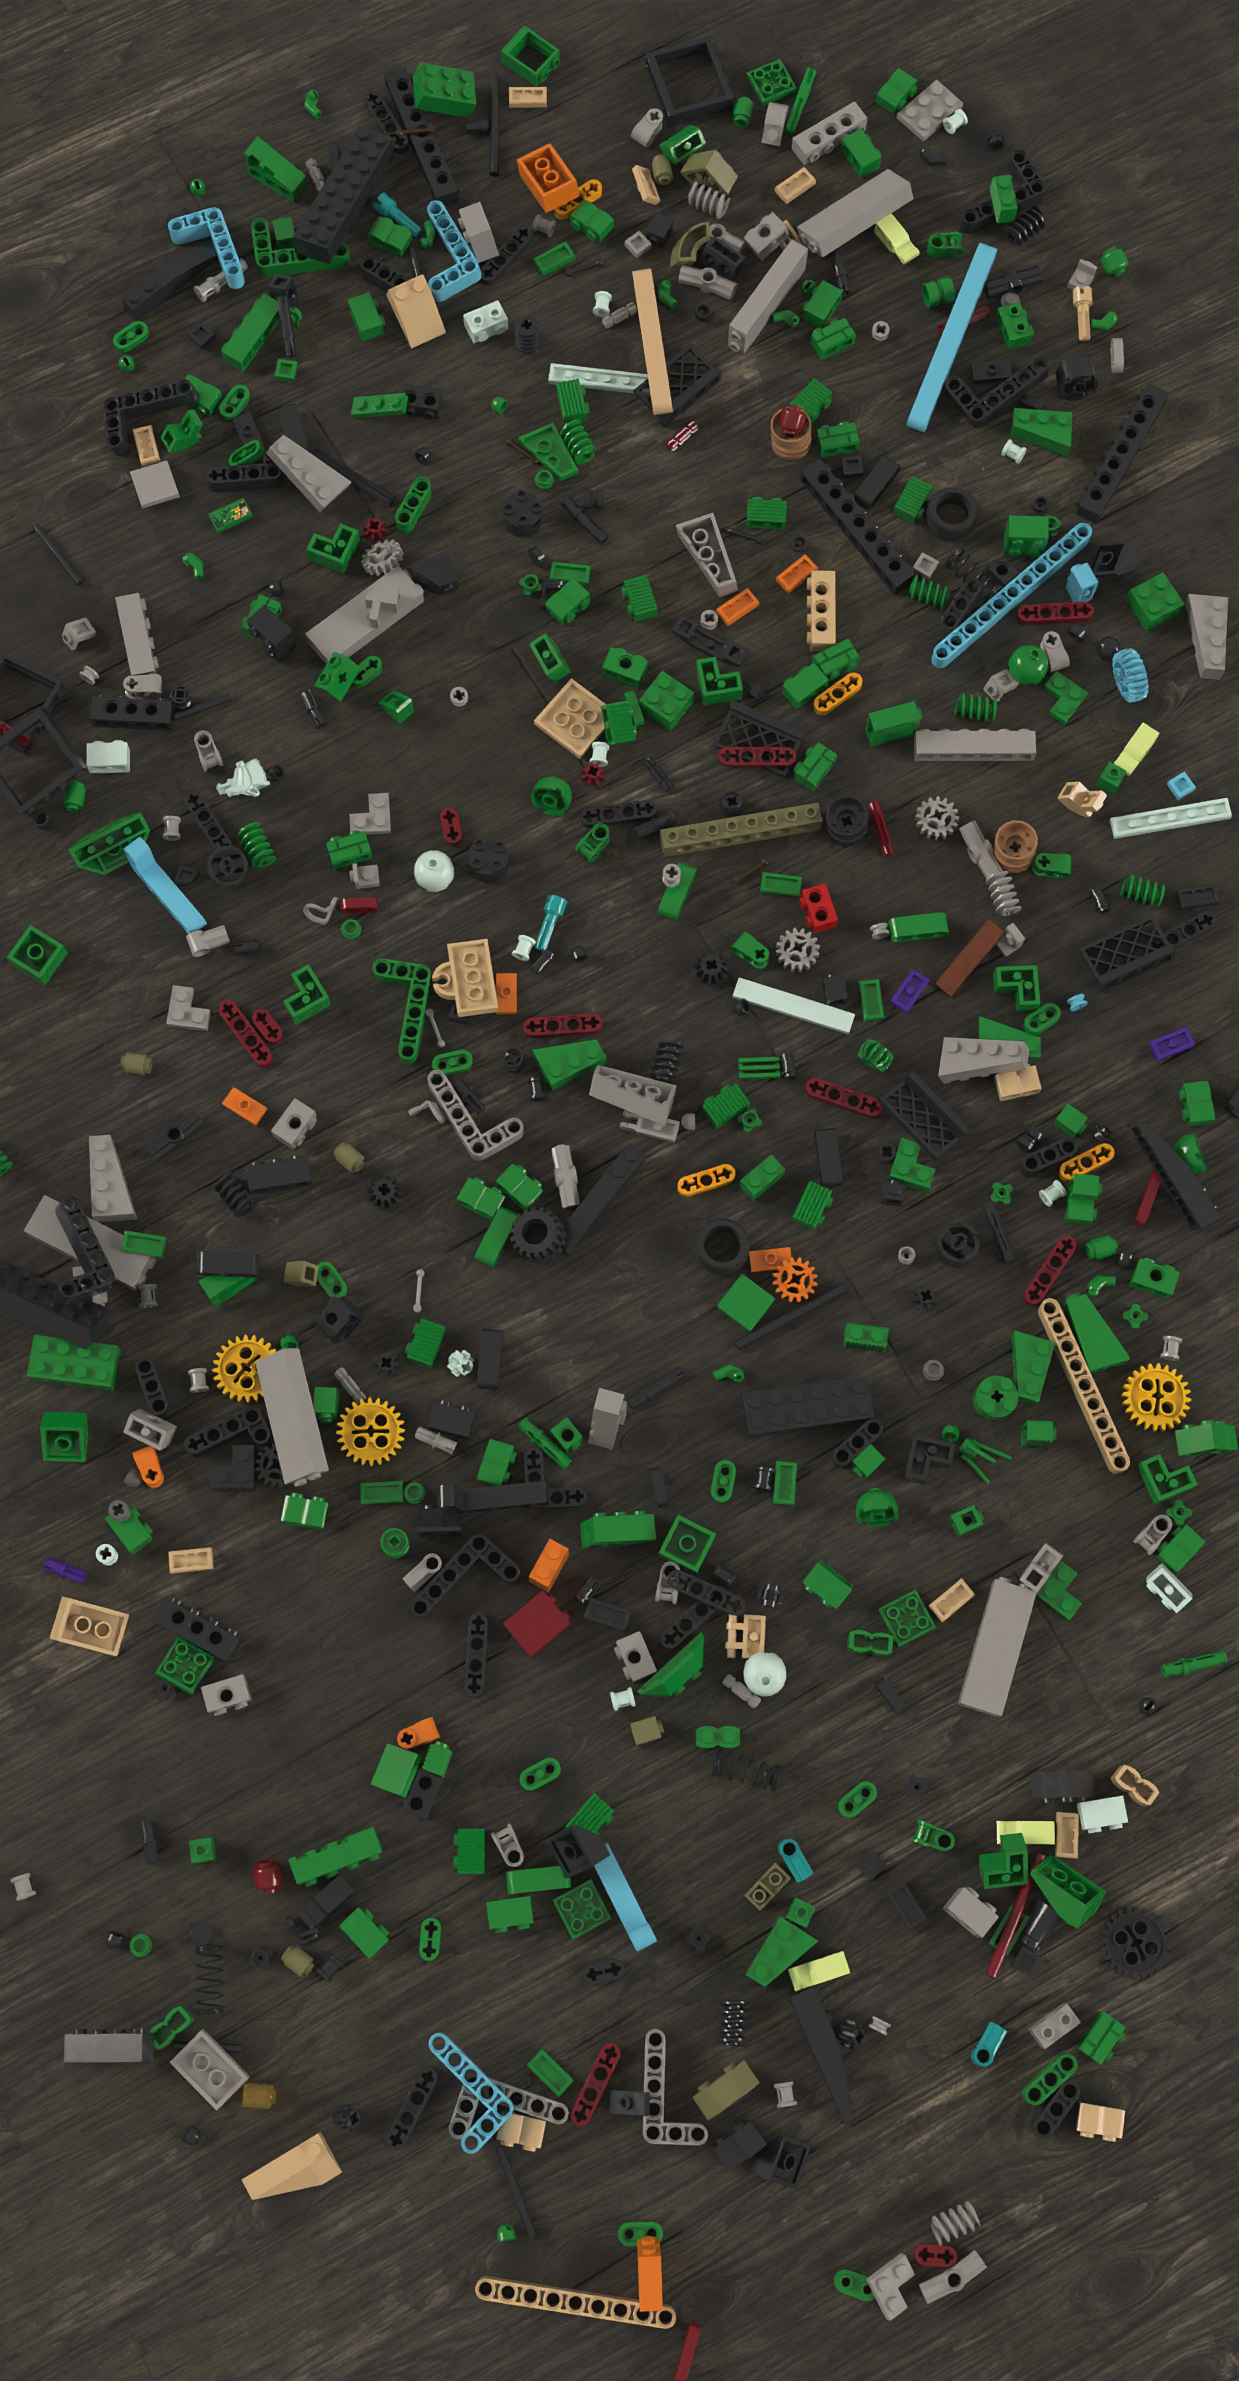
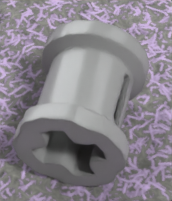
[162,816,181,841]
[662,864,681,888]
[1160,1336,1182,1361]
[188,1368,209,1393]
[11,1873,36,1901]
[774,2081,797,2108]

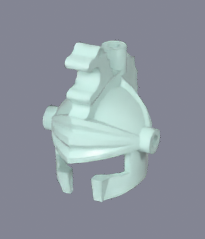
[216,758,270,797]

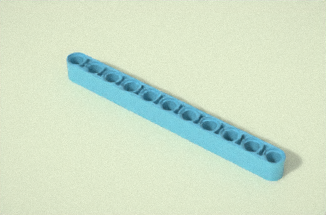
[906,243,998,433]
[931,523,1092,668]

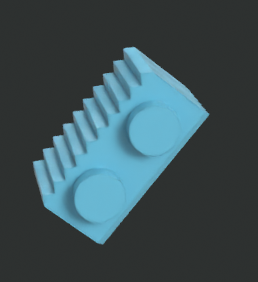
[1065,563,1098,602]

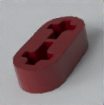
[440,808,462,847]
[340,898,379,914]
[252,1009,283,1045]
[913,2243,957,2267]

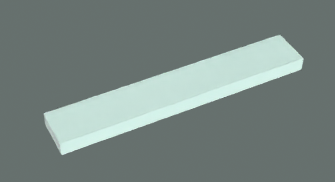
[548,363,651,396]
[1110,798,1232,839]
[732,978,855,1035]

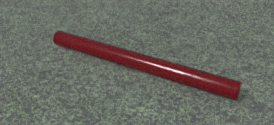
[985,1852,1046,1979]

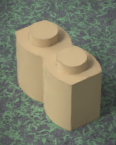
[994,1064,1041,1101]
[1111,1765,1159,1806]
[1075,2102,1125,2142]
[496,2110,546,2152]

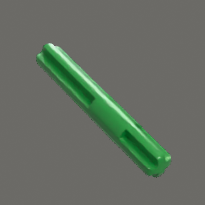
[784,68,816,135]

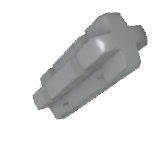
[305,158,325,192]
[602,302,637,328]
[334,1367,366,1405]
[722,1674,761,1708]

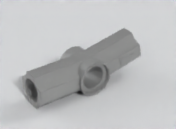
[678,265,737,300]
[959,821,1003,879]
[552,1144,580,1209]
[918,2250,987,2304]

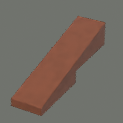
[935,919,1004,998]

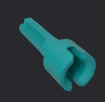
[373,193,422,237]
[535,895,567,951]

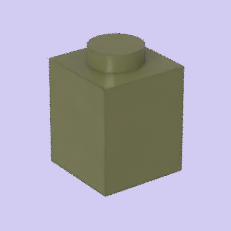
[284,1261,319,1287]
[630,1716,664,1746]

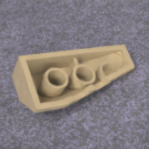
[242,2132,342,2200]

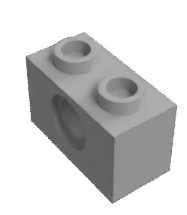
[744,212,790,261]
[271,1098,317,1149]
[123,1409,177,1450]
[614,1631,657,1683]
[201,1674,252,1716]
[1028,2003,1081,2049]

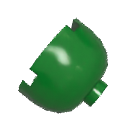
[1008,645,1048,685]
[531,776,572,816]
[1174,1132,1207,1174]
[856,1488,899,1527]

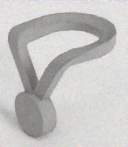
[303,897,340,925]
[408,1100,446,1124]

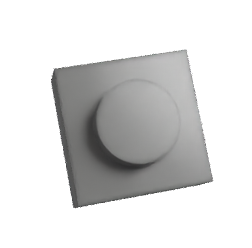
[625,231,651,258]
[913,552,939,580]

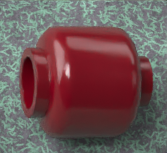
[779,404,806,435]
[253,1859,283,1893]

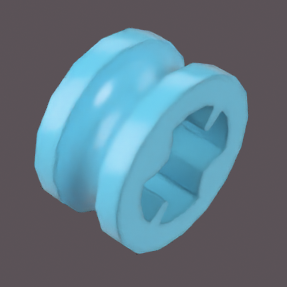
[1067,994,1088,1011]

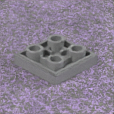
[130,461,179,508]

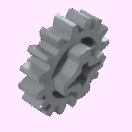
[361,539,404,576]
[915,796,959,840]
[775,928,820,972]

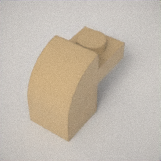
[1057,782,1107,817]

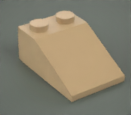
[386,274,446,349]
[50,1597,129,1656]

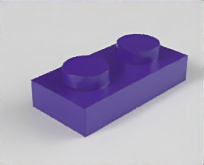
[890,969,930,1014]
[1149,1027,1195,1062]

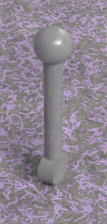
[426,1009,445,1048]
[413,1269,425,1313]

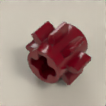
[362,517,387,543]
[581,762,605,787]

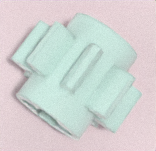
[447,1350,474,1377]

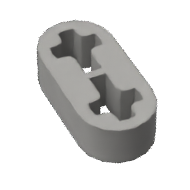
[1110,338,1124,373]

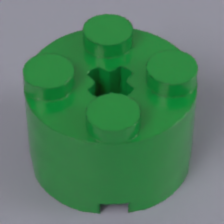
[973,1376,1018,1422]

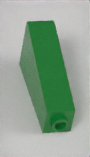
[1063,1293,1130,1374]

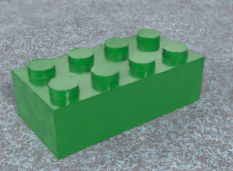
[27,1335,121,1391]

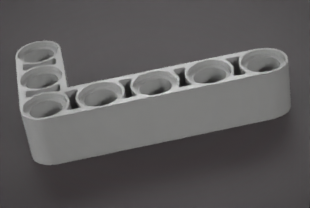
[428,1070,524,1161]
[643,2029,708,2145]
[449,2073,569,2139]

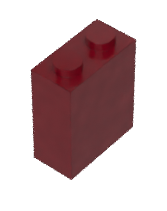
[503,1590,571,1658]

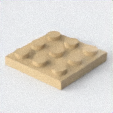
[534,678,606,759]

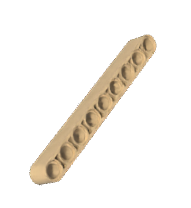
[632,268,673,415]
[1038,1298,1130,1474]
[475,2276,676,2329]

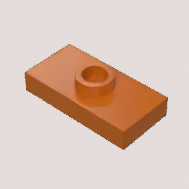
[776,554,818,594]
[716,588,759,626]
[496,973,517,1014]
[222,1087,268,1127]
[749,1247,793,1273]

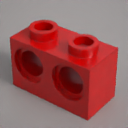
[799,884,838,933]

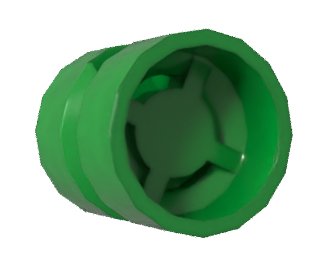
[922,277,955,308]
[380,1528,410,1559]

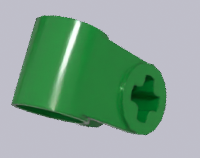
[926,232,965,259]
[574,823,610,863]
[1031,853,1071,879]
[731,932,769,970]
[911,1820,955,1852]

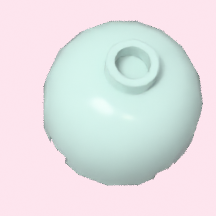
[414,850,454,892]
[743,1652,786,1697]

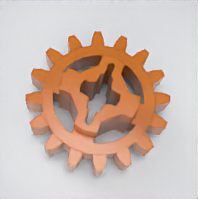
[772,1257,818,1303]

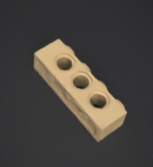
[807,570,836,652]

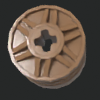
[771,407,812,460]
[994,820,1038,873]

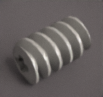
[688,181,730,219]
[986,871,1022,916]
[930,2201,981,2246]

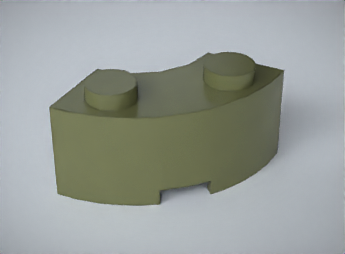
[670,222,711,268]
[693,2060,759,2120]

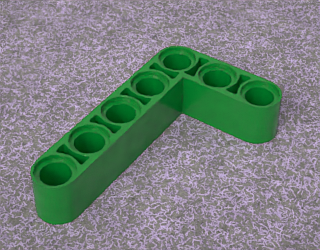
[251,218,350,277]
[372,959,432,1065]

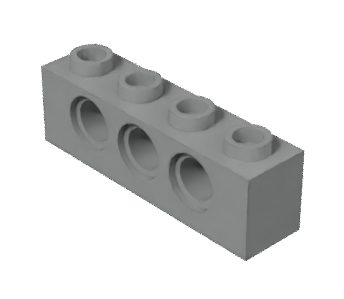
[792,101,867,165]

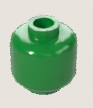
[1100,247,1129,277]

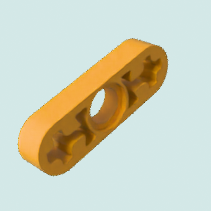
[554,180,602,220]
[813,673,862,716]
[1058,1143,1115,1182]
[677,1164,735,1197]

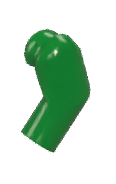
[304,90,322,119]
[421,220,435,249]
[658,280,677,309]
[772,310,800,327]
[1090,311,1118,330]
[182,553,204,580]
[1087,1276,1116,1296]
[712,1365,744,1382]

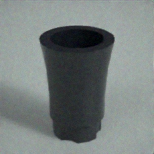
[1019,1899,1062,1951]

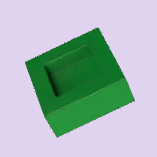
[275,359,298,383]

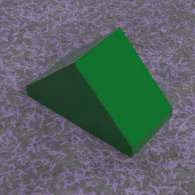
[379,690,414,725]

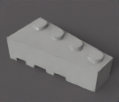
[267,435,351,512]
[1184,594,1228,680]
[938,1037,1029,1084]
[589,1065,677,1126]
[89,1135,137,1222]

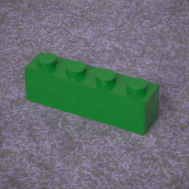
[221,293,280,372]

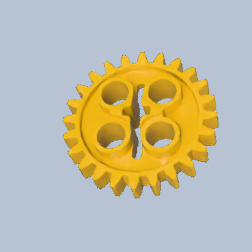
[212,1335,277,1404]
[1121,1363,1191,1432]
[336,1397,405,1467]

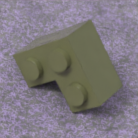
[680,150,738,196]

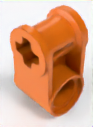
[132,1446,164,1488]
[397,1717,440,1750]

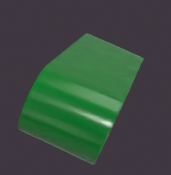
[395,477,432,534]
[657,862,697,921]
[888,912,949,942]
[474,1206,518,1268]
[506,1866,571,1894]
[1022,2053,1078,2105]

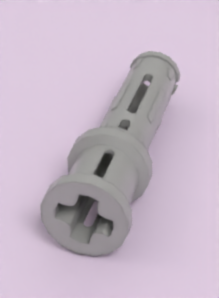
[194,258,248,302]

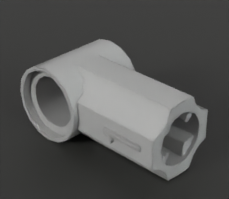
[710,224,745,253]
[186,925,230,957]
[402,1553,443,1592]

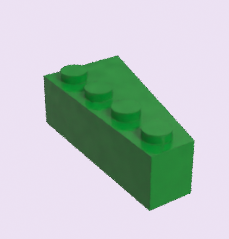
[288,1827,384,1888]

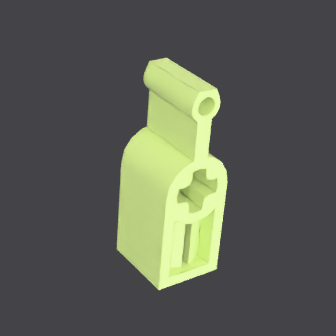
[874,213,920,264]
[1114,723,1159,777]
[997,1821,1055,1845]
[788,1951,850,1991]

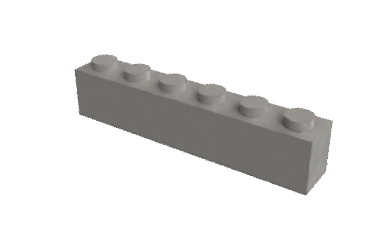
[914,729,1036,761]

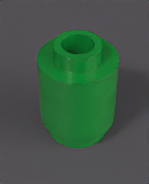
[732,97,754,128]
[63,781,86,813]
[1085,1234,1118,1260]

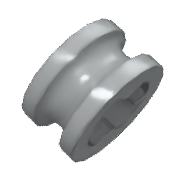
[872,321,890,341]
[700,610,718,630]
[79,666,99,685]
[450,687,468,706]
[870,923,890,939]
[869,2016,891,2035]

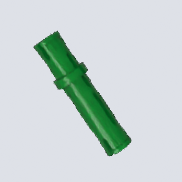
[518,1417,573,1470]
[1161,1650,1227,1678]

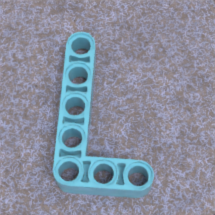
[427,201,482,302]
[168,207,245,289]
[123,837,207,934]
[594,1843,657,1952]
[429,2032,514,2154]

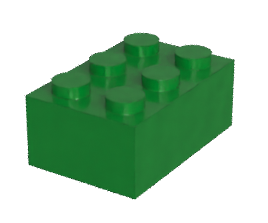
[413,62,476,118]

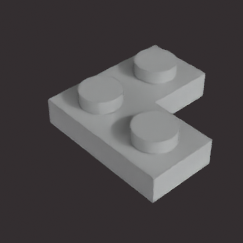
[349,793,391,835]
[166,985,211,1031]
[866,2253,915,2321]

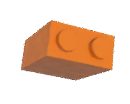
[529,1539,569,1592]
[637,2236,663,2312]

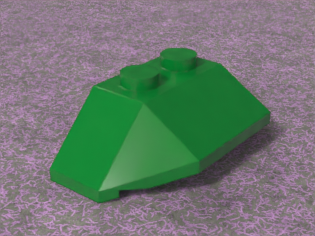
[68,812,150,875]
[637,1633,704,1697]

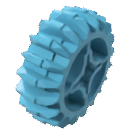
[1112,648,1149,703]

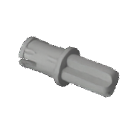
[415,1427,457,1455]

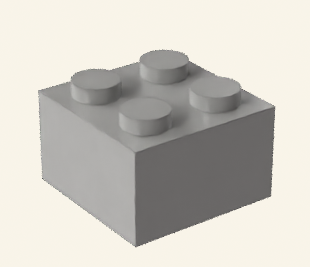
[458,202,499,263]
[943,1887,999,1938]

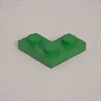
[1044,671,1088,725]
[1036,1560,1082,1621]

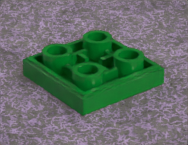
[747,59,797,106]
[717,1274,775,1332]
[878,1589,936,1648]
[155,1636,215,1696]
[371,1743,422,1798]
[553,1879,612,1940]

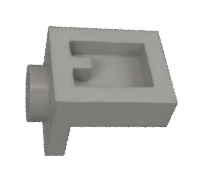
[1067,259,1097,293]
[62,617,96,650]
[983,669,1019,702]
[349,863,380,889]
[996,923,1025,957]

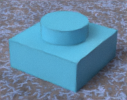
[1167,772,1196,800]

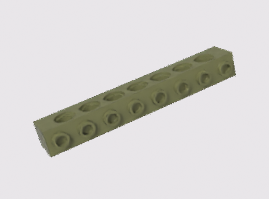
[660,803,822,857]

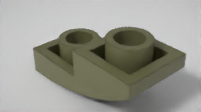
[744,1861,792,1911]

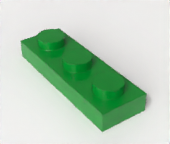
[351,393,408,418]

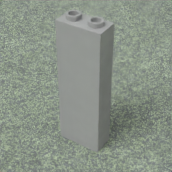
[797,169,913,257]
[728,240,808,355]
[305,566,424,665]
[24,1195,157,1291]
[255,1348,329,1487]
[958,1577,1036,1718]

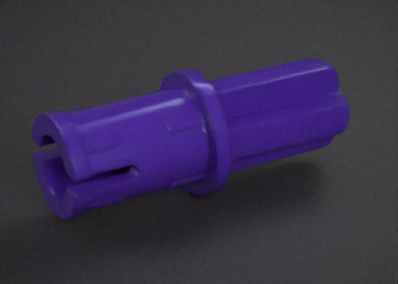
[43,1557,87,1583]

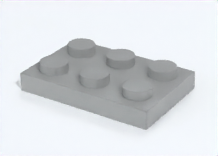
[897,79,963,142]
[170,2028,250,2111]

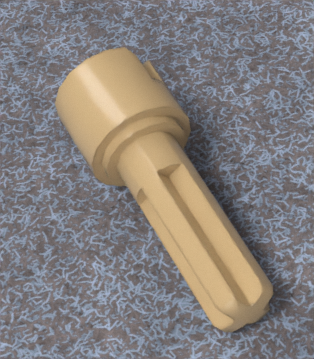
[1072,286,1093,342]

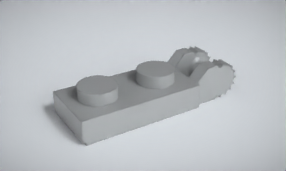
[620,1110,680,1143]

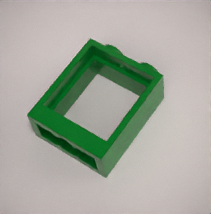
[501,26,560,87]
[865,701,922,747]
[199,1276,257,1307]

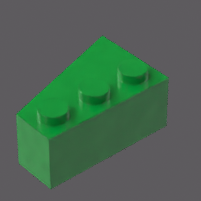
[244,136,308,203]
[1011,1330,1055,1406]

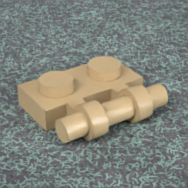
[725,1614,766,1659]

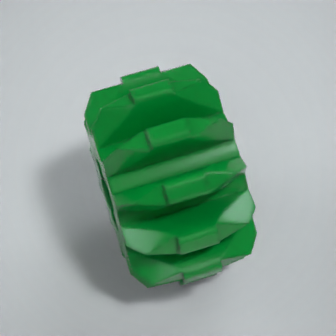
[858,1039,894,1072]

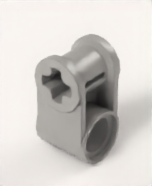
[631,108,663,148]
[1040,631,1070,673]
[123,674,163,700]
[194,730,223,772]
[1133,1515,1172,1556]
[655,1562,680,1604]
[491,1824,525,1868]

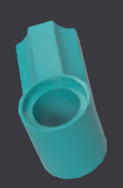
[778,1839,813,1883]
[971,2021,1007,2067]

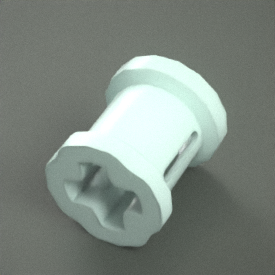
[942,109,968,134]
[593,291,612,317]
[1001,439,1027,464]
[590,742,609,767]
[512,935,536,961]
[1039,1180,1067,1207]
[96,1544,118,1566]
[610,1687,636,1711]

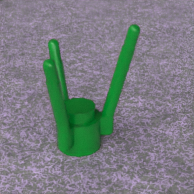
[959,1437,1012,1484]

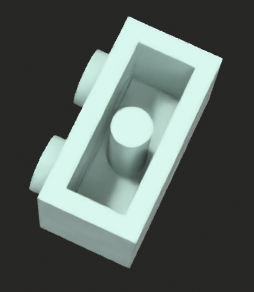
[463,300,508,343]
[87,740,130,773]
[1146,1563,1192,1613]
[1077,1796,1128,1833]

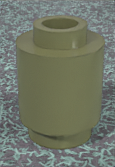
[652,155,673,185]
[121,1052,152,1075]
[333,1142,364,1172]
[281,1945,315,1977]

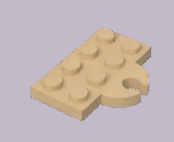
[432,939,499,1017]

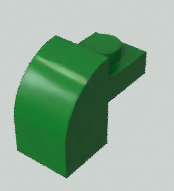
[160,409,203,453]

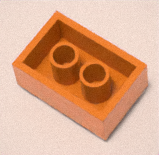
[517,143,579,213]

